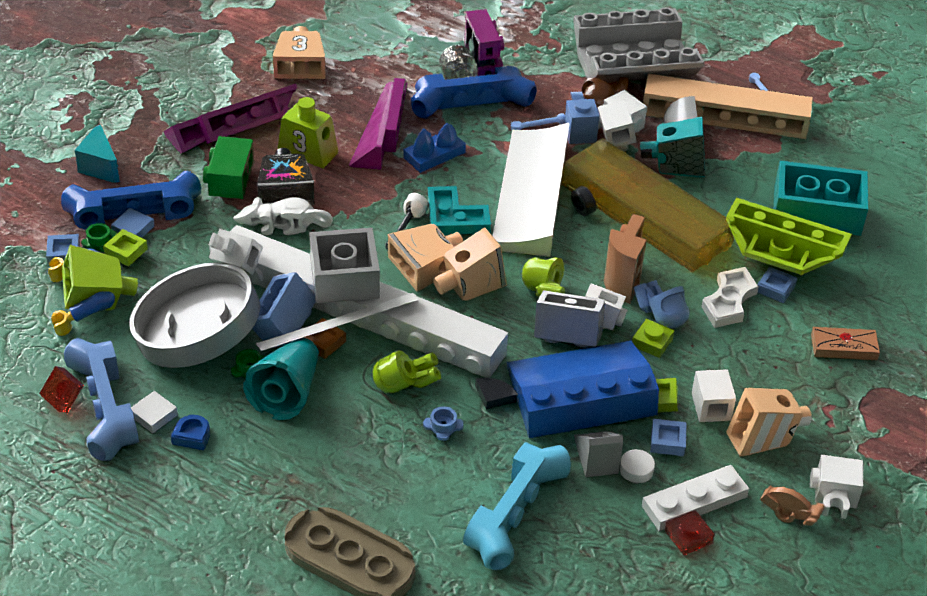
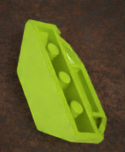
[726,197,852,275]

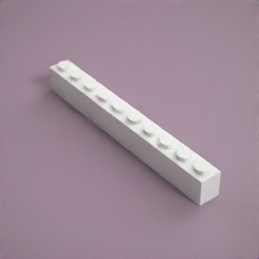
[230,225,508,378]

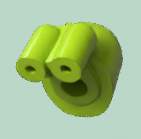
[522,257,565,298]
[372,350,441,393]

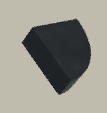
[475,378,518,409]

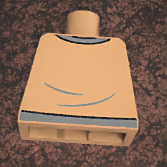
[388,224,463,292]
[433,228,507,301]

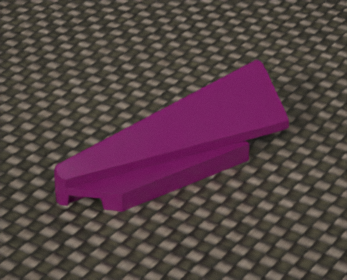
[164,83,297,154]

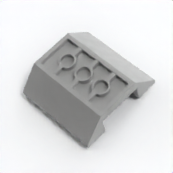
[574,7,704,83]

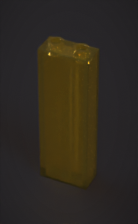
[561,138,734,273]

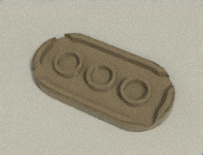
[285,507,415,596]

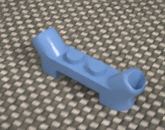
[64,338,139,461]

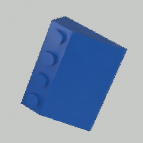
[507,341,659,438]

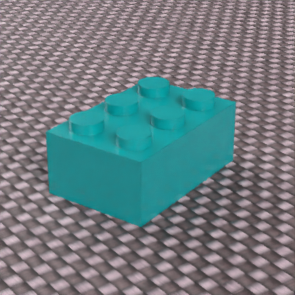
[773,161,868,236]

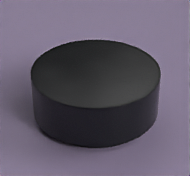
[571,186,597,217]

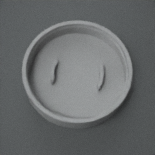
[129,262,260,368]

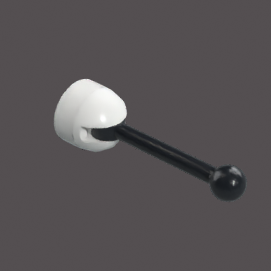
[385,193,429,250]

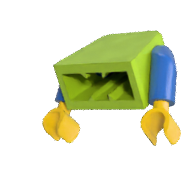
[48,245,138,336]

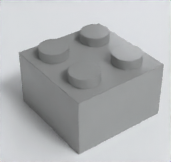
[309,228,380,304]

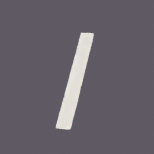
[256,293,419,351]

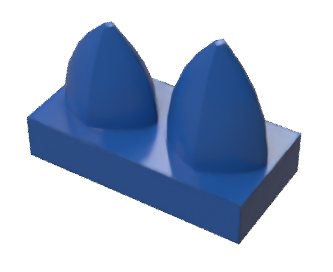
[403,123,466,173]

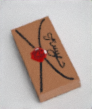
[811,327,880,360]

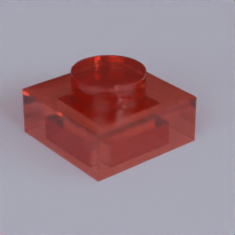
[39,366,84,413]
[665,510,715,556]

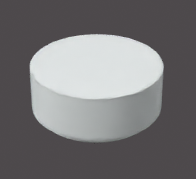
[620,449,655,483]

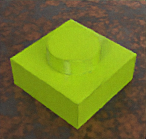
[103,229,148,266]
[632,319,675,358]
[656,378,678,413]

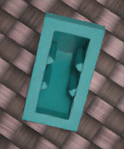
[74,125,120,183]

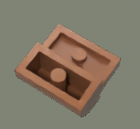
[604,214,646,304]

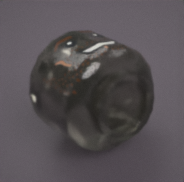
[439,45,477,80]

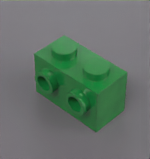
[203,136,254,199]

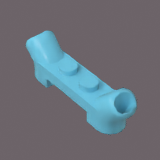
[463,442,571,570]

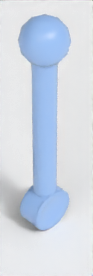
[749,73,768,91]
[511,113,565,130]

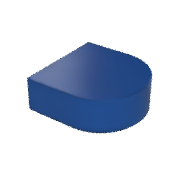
[171,415,210,450]

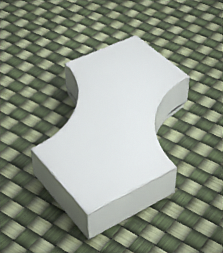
[702,267,759,328]

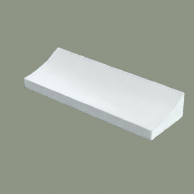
[493,123,569,257]

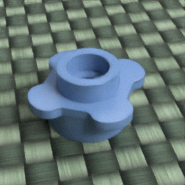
[423,407,463,441]

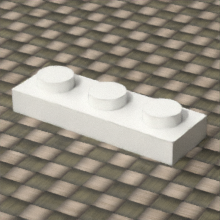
[642,465,749,531]

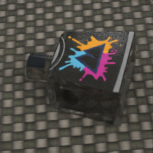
[257,148,315,205]

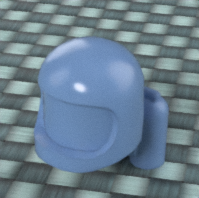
[633,280,690,329]

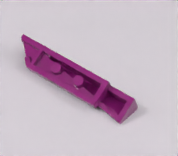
[349,78,408,170]

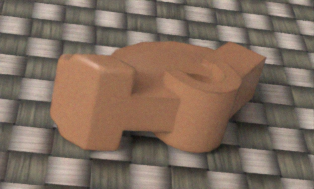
[760,485,825,526]

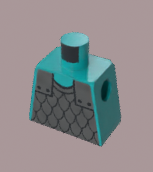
[640,117,705,177]

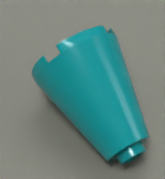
[243,337,319,420]

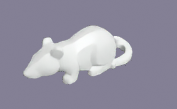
[233,197,333,235]

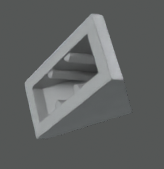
[574,431,623,477]

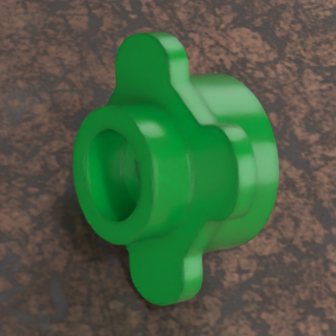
[81,223,117,252]
[231,349,265,378]

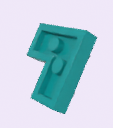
[427,186,491,235]

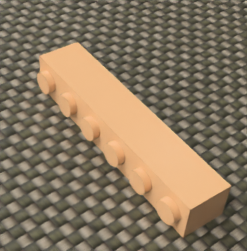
[643,74,813,139]

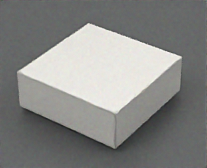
[131,391,178,433]

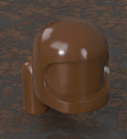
[582,77,629,116]

